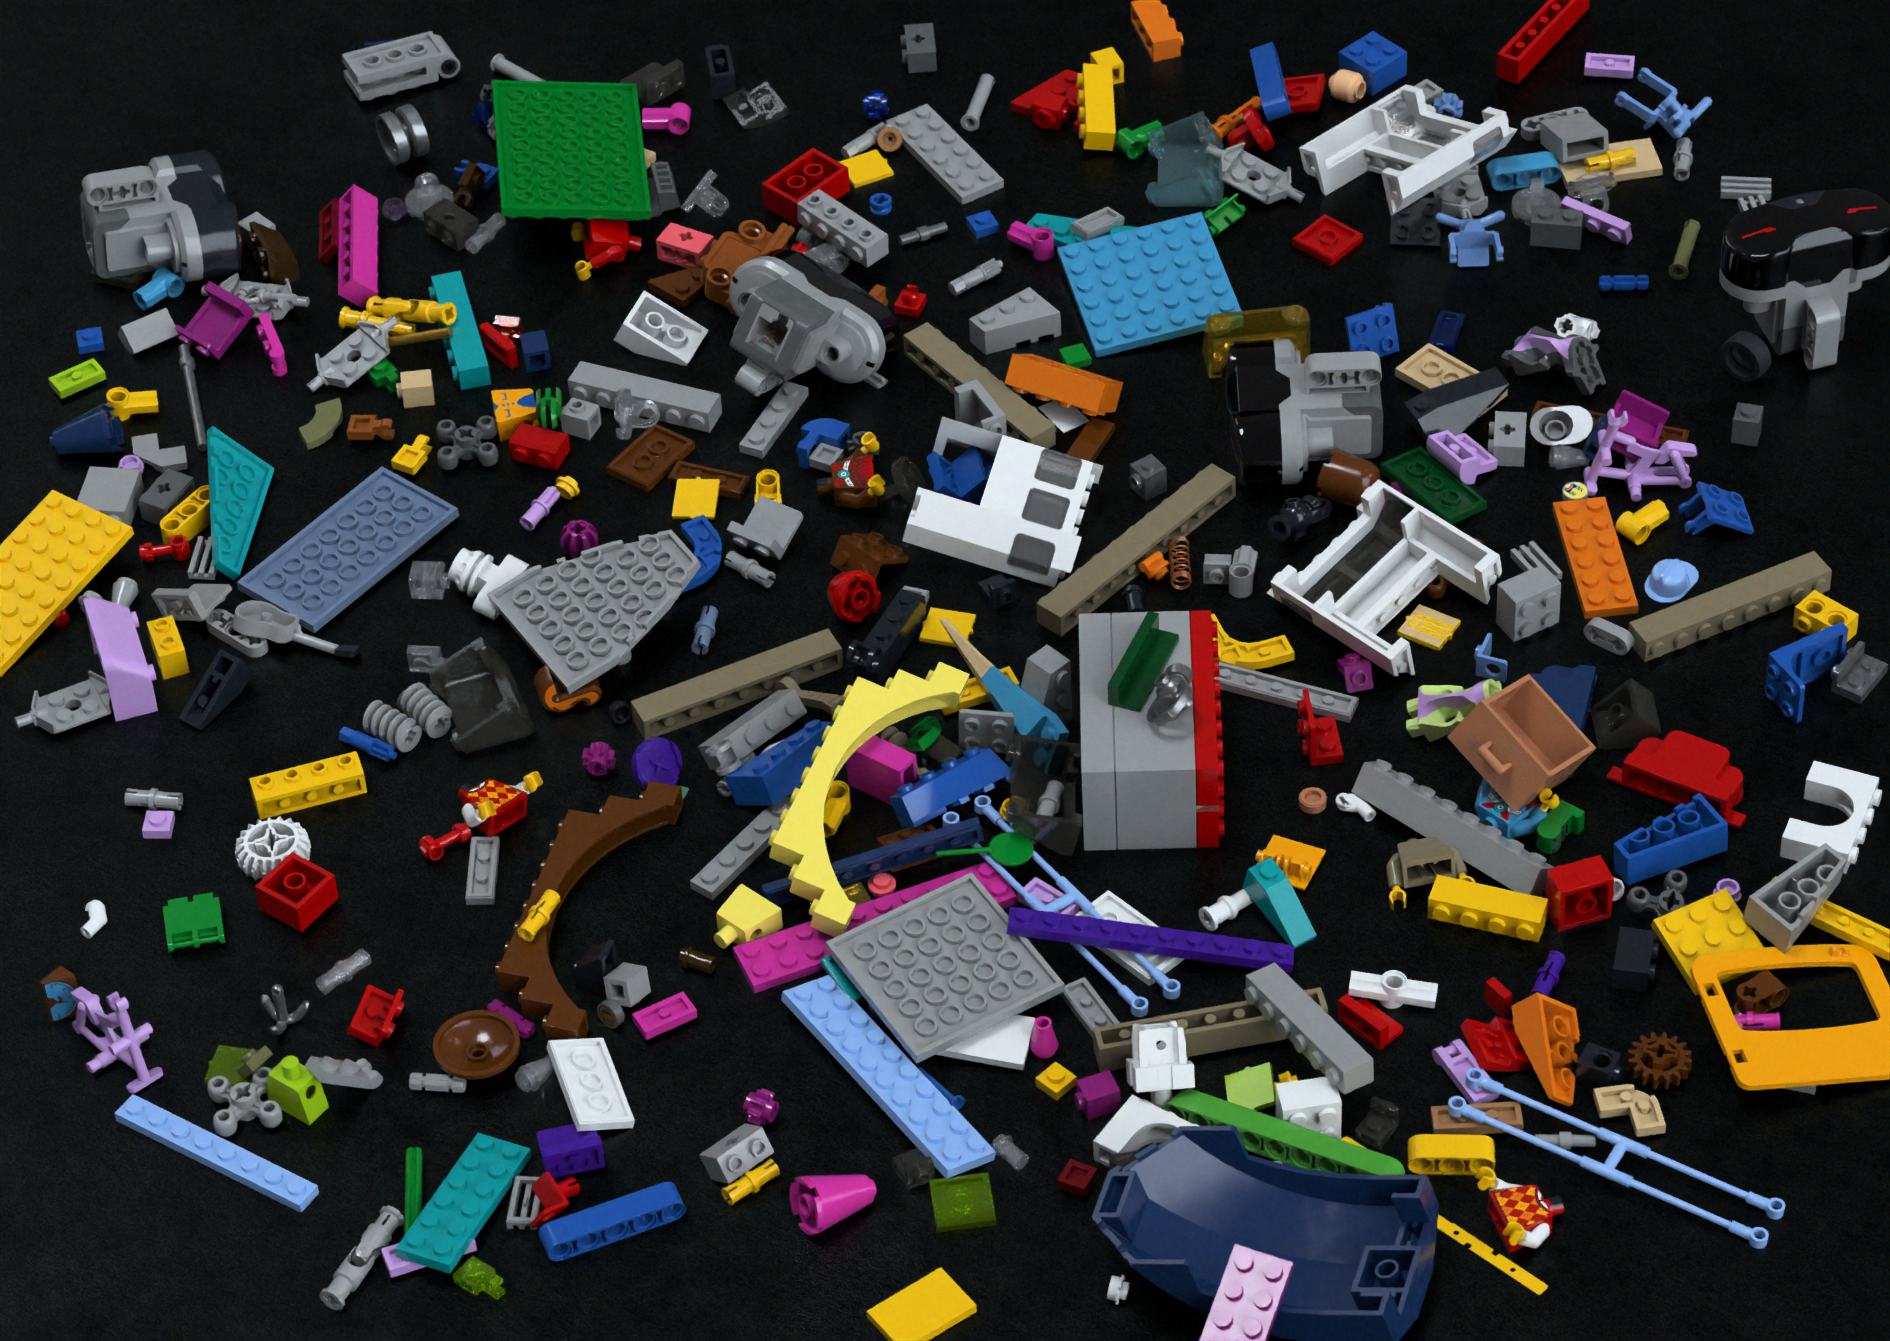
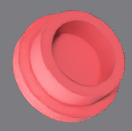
[868,873,896,898]

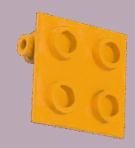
[1255,835,1326,890]

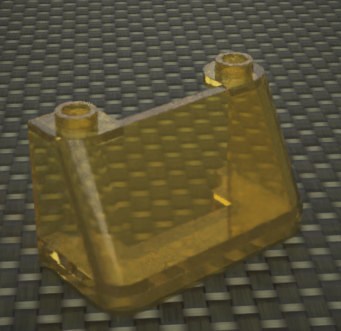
[1203,305,1310,378]

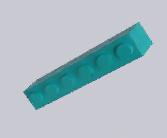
[428,271,491,390]

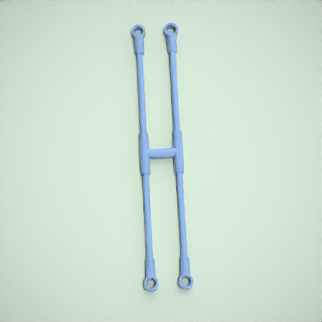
[943,795,1180,1017]
[1447,1068,1785,1249]

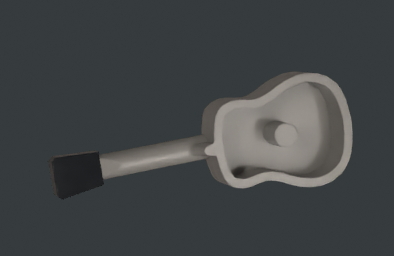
[233,600,360,658]

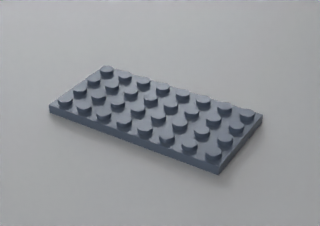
[237,467,459,633]

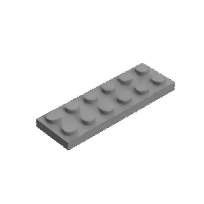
[886,104,1004,205]

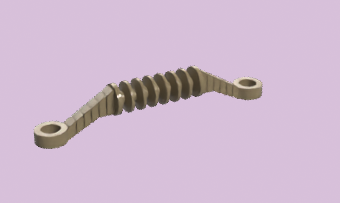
[775,676,928,781]

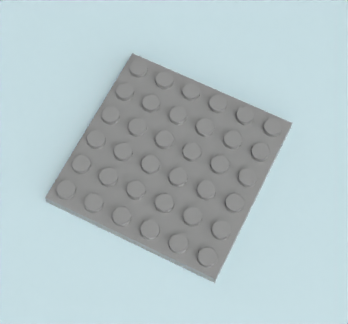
[826,872,1065,1063]

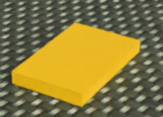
[867,1267,977,1341]

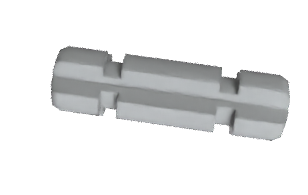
[409,1072,467,1093]

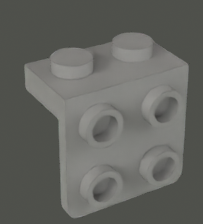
[727,497,803,560]

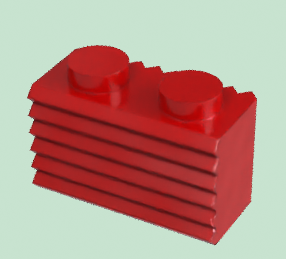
[509,423,571,471]

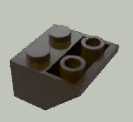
[248,221,301,285]

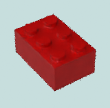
[762,148,850,226]

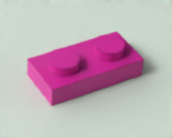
[632,992,697,1040]

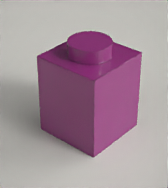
[1074,1070,1121,1120]

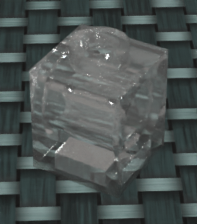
[408,561,450,599]

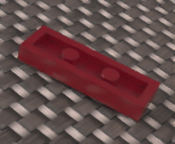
[319,198,339,264]

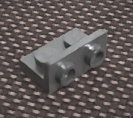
[1830,641,1888,704]

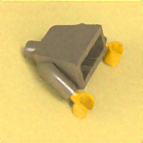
[1386,837,1475,910]

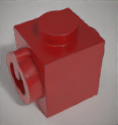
[1031,90,1070,130]

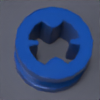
[870,193,892,215]

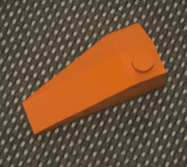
[1511,992,1580,1107]

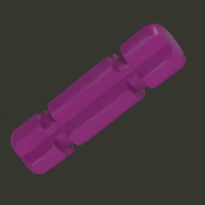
[487,999,536,1039]

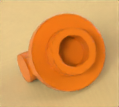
[1139,551,1170,581]

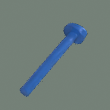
[918,1067,965,1111]

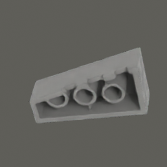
[1743,843,1847,954]

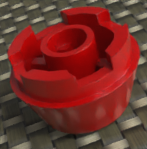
[827,570,881,622]

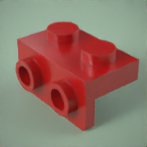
[346,984,405,1047]

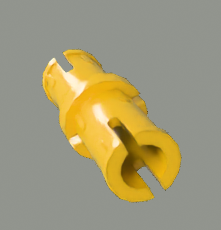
[1584,147,1636,174]
[517,889,561,942]
[721,1159,780,1205]

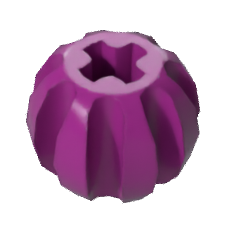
[559,519,599,558]

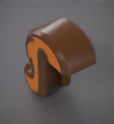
[534,665,602,712]

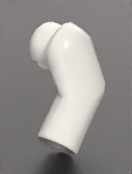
[80,900,107,939]

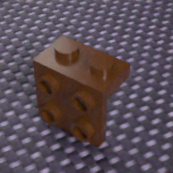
[830,532,909,580]

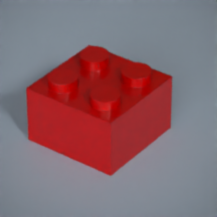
[255,852,339,932]
[1546,855,1614,932]

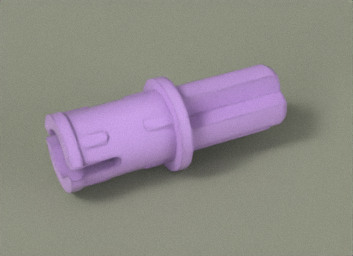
[520,486,560,531]

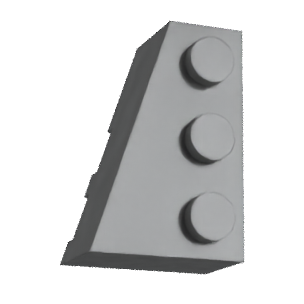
[969,287,1061,355]
[1021,645,1072,725]

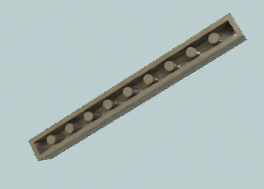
[1037,463,1236,637]

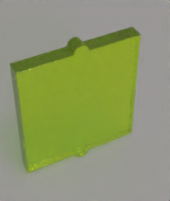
[204,1045,265,1087]

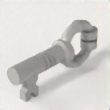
[236,284,297,311]

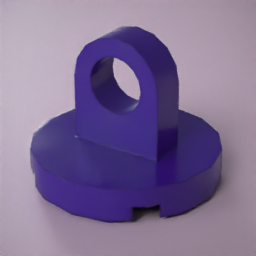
[631,737,683,790]

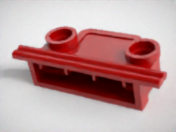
[1606,731,1747,829]

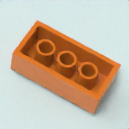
[1004,354,1123,416]

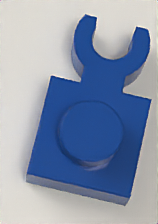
[454,160,498,190]

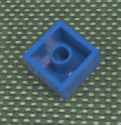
[1338,31,1407,96]

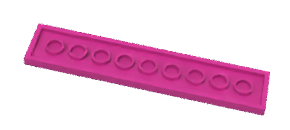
[733,861,1018,994]

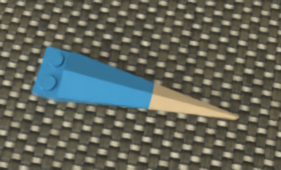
[940,619,1069,776]

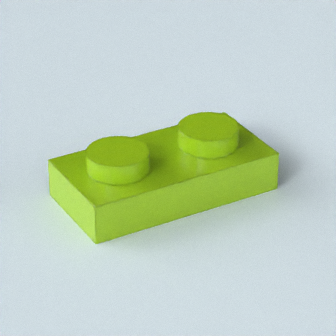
[48,358,106,399]

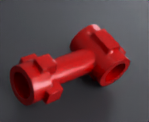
[139,535,191,561]
[419,822,472,861]

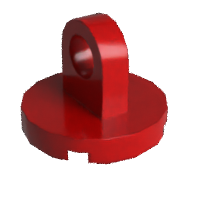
[1227,106,1275,152]

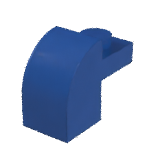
[796,418,851,469]

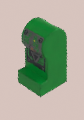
[1536,799,1585,854]

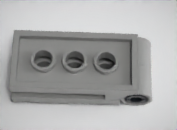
[342,31,460,101]

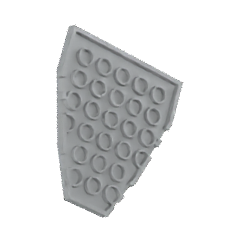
[487,530,701,694]

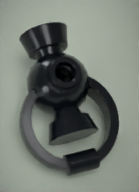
[1268,495,1332,541]

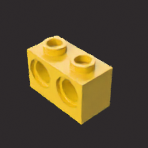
[1793,590,1859,642]
[146,615,190,680]

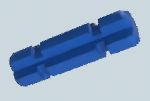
[1599,275,1649,291]

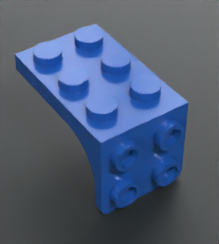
[1765,622,1848,724]

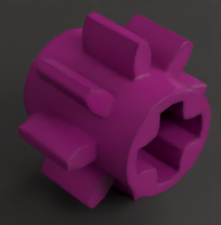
[581,742,616,776]
[743,1088,779,1126]

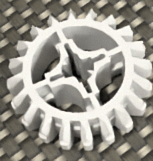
[235,816,311,881]

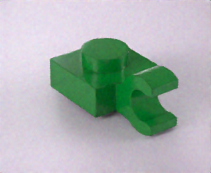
[365,358,399,394]

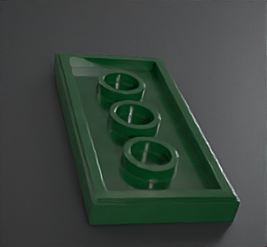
[1379,446,1488,525]

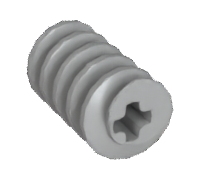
[396,682,452,738]
[363,700,422,752]

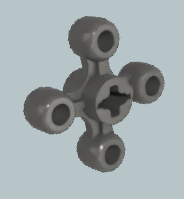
[436,416,499,470]
[1626,869,1688,947]

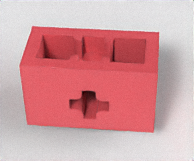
[656,223,714,268]

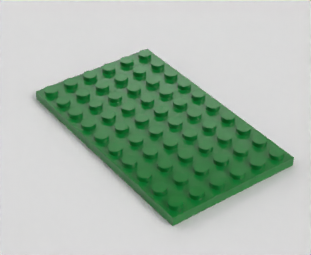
[492,80,651,221]

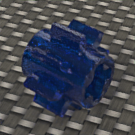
[863,90,890,120]
[469,99,494,128]

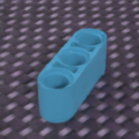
[1486,151,1562,191]

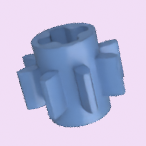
[1433,92,1463,118]

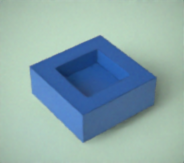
[966,210,999,239]
[76,327,105,354]

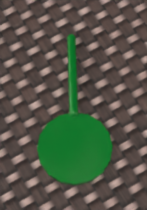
[935,832,1033,866]

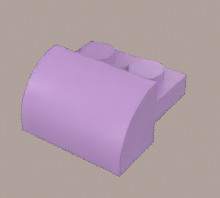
[1426,430,1499,484]

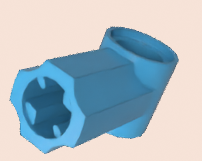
[133,267,185,311]

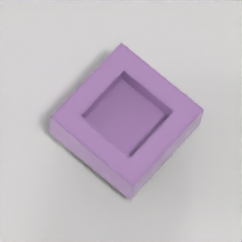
[142,811,175,839]

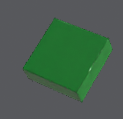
[1059,343,1092,368]

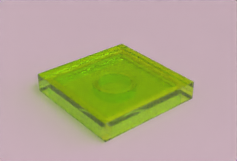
[929,1173,996,1233]

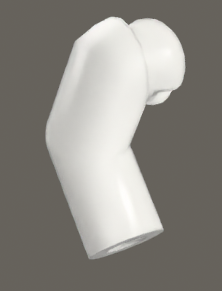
[1335,793,1376,822]

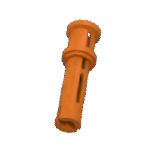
[1204,96,1263,146]

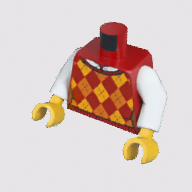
[458,771,543,838]
[1475,1166,1564,1253]

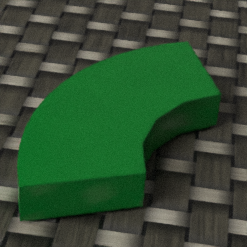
[904,716,942,752]

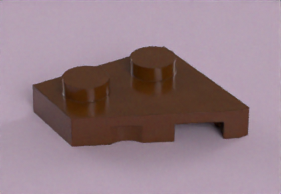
[648,265,705,308]

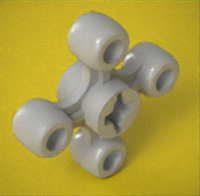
[207,1067,283,1137]

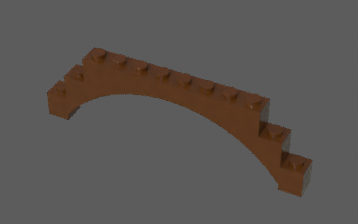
[495,781,683,1044]

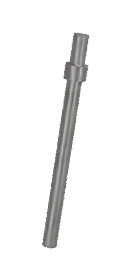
[179,344,207,452]

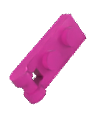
[256,312,287,376]

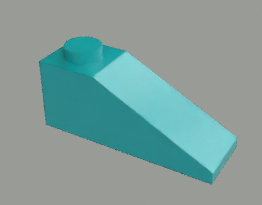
[1242,857,1316,949]

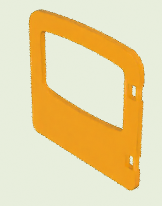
[1690,944,1890,1091]

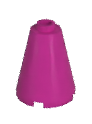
[790,1174,877,1236]

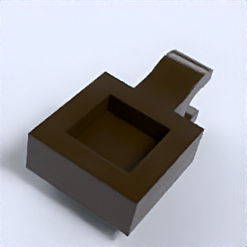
[453,162,486,209]

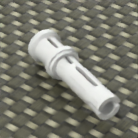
[1199,889,1254,931]

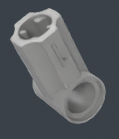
[1229,545,1258,598]

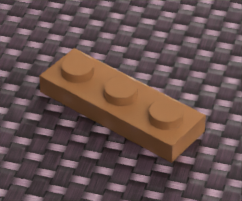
[1431,1101,1523,1135]

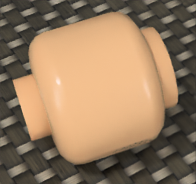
[1328,69,1366,103]

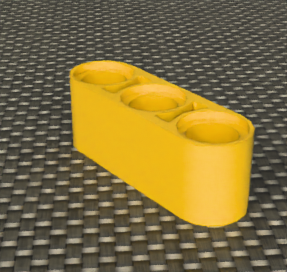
[160,485,211,545]
[1408,1134,1495,1175]

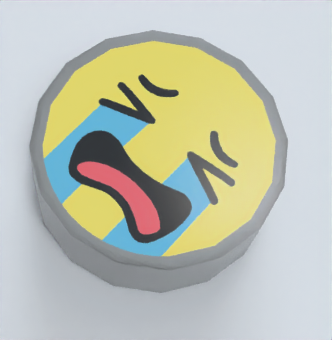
[1562,482,1589,501]

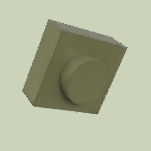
[236,1045,273,1079]

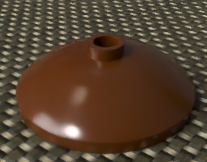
[433,1010,520,1080]

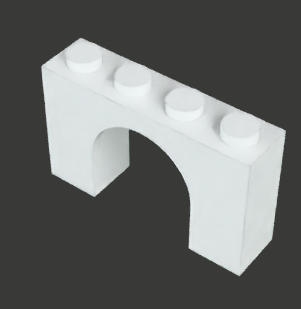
[1780,761,1882,874]
[1093,1095,1199,1169]

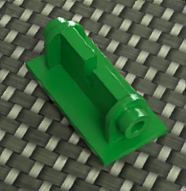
[1203,193,1246,237]

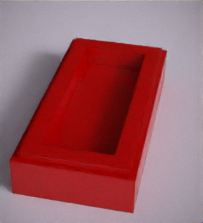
[479,321,518,369]

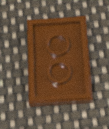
[606,423,695,492]

